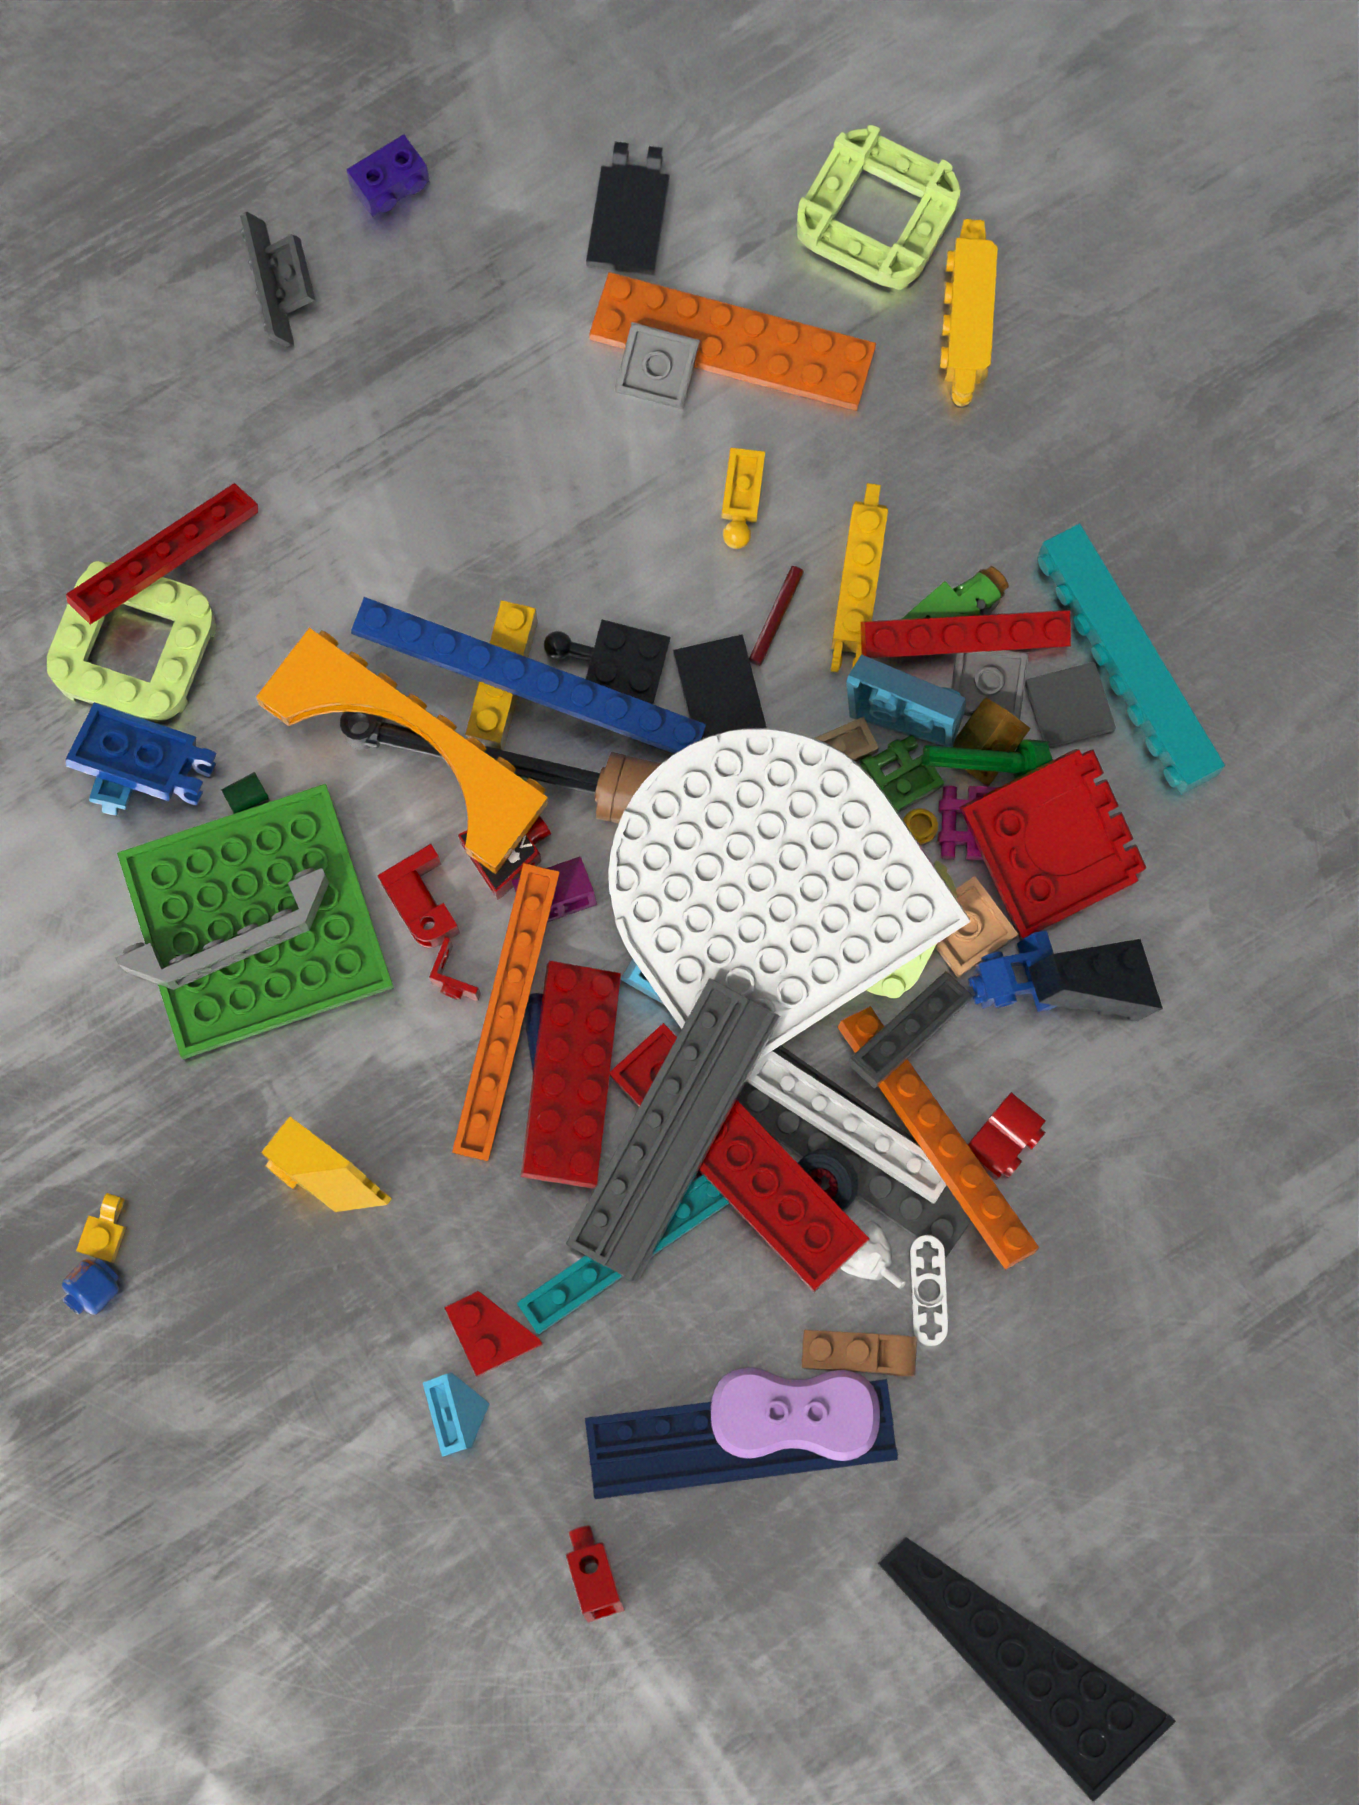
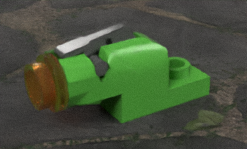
[902,566,1009,619]

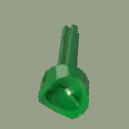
[921,739,1053,779]

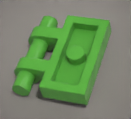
[860,735,944,813]

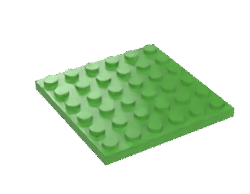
[117,784,394,1059]

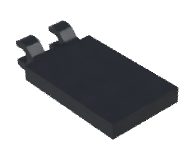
[586,141,669,276]
[673,634,767,739]

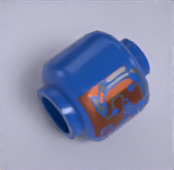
[62,1258,119,1315]

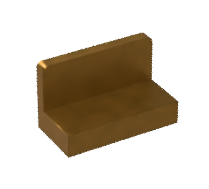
[953,698,1031,787]

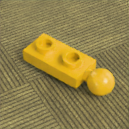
[721,447,765,549]

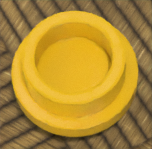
[903,808,938,845]

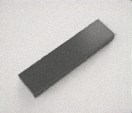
[847,971,973,1089]

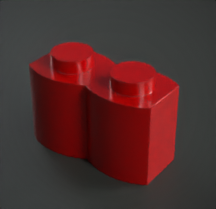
[967,1092,1046,1180]

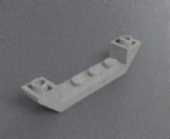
[116,868,329,990]

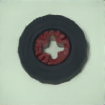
[798,1149,858,1211]

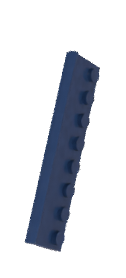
[585,1379,898,1500]

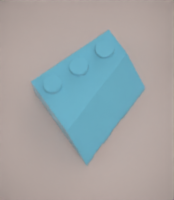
[846,654,966,747]

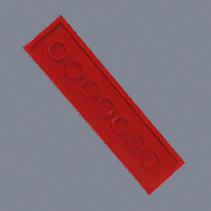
[609,1023,870,1293]

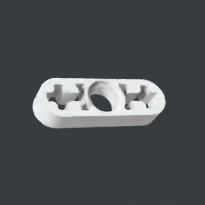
[910,1235,948,1346]

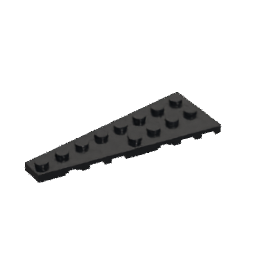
[877,1537,1176,1803]

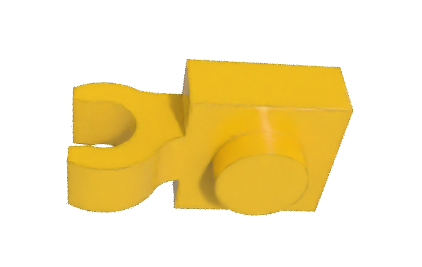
[76,1193,127,1263]

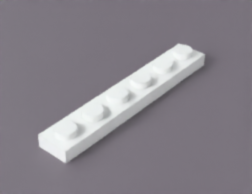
[746,1051,946,1204]

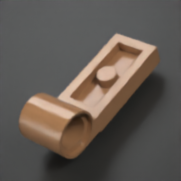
[802,1330,917,1376]

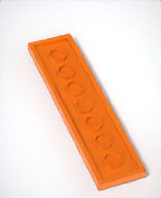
[589,272,876,411]

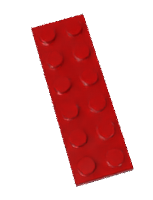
[520,960,621,1189]

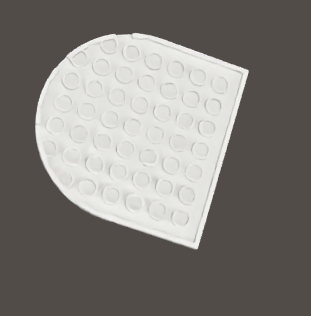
[609,728,970,1060]

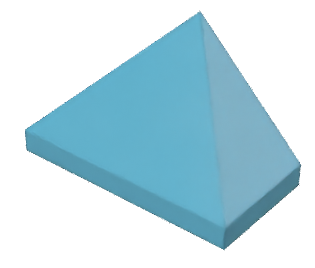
[423,1373,489,1457]

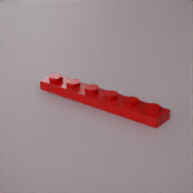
[66,483,258,625]
[860,610,1071,658]

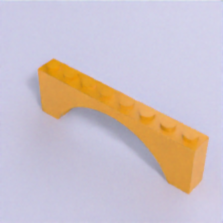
[256,628,548,874]

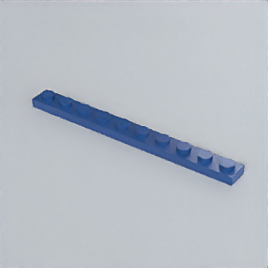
[351,597,706,754]

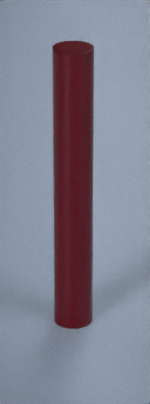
[749,566,804,666]

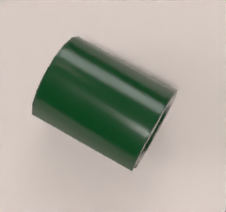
[221,772,269,814]

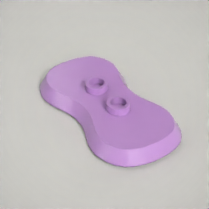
[711,1367,880,1461]

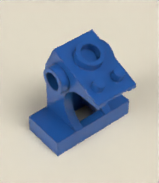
[968,930,1056,1012]

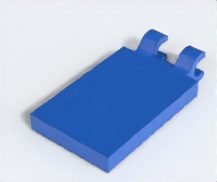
[66,702,216,805]

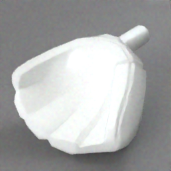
[841,1222,906,1289]

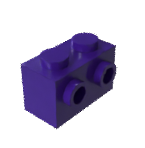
[346,134,430,217]

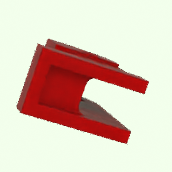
[377,844,460,948]

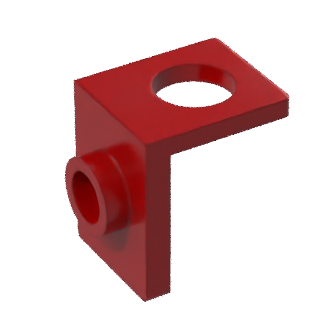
[429,937,481,1001]

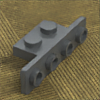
[240,212,315,347]

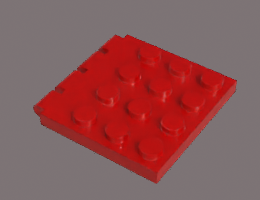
[959,749,1147,939]

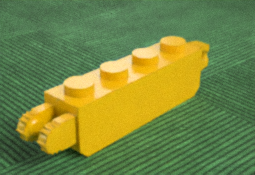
[940,219,998,407]
[831,483,888,672]

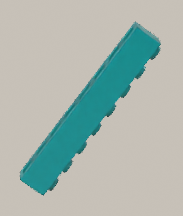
[1038,523,1225,795]

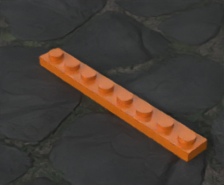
[452,863,559,1161]
[837,1006,1039,1270]

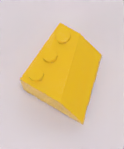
[261,1116,392,1212]

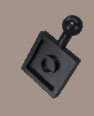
[544,619,671,704]

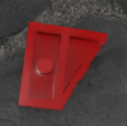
[444,1291,543,1377]

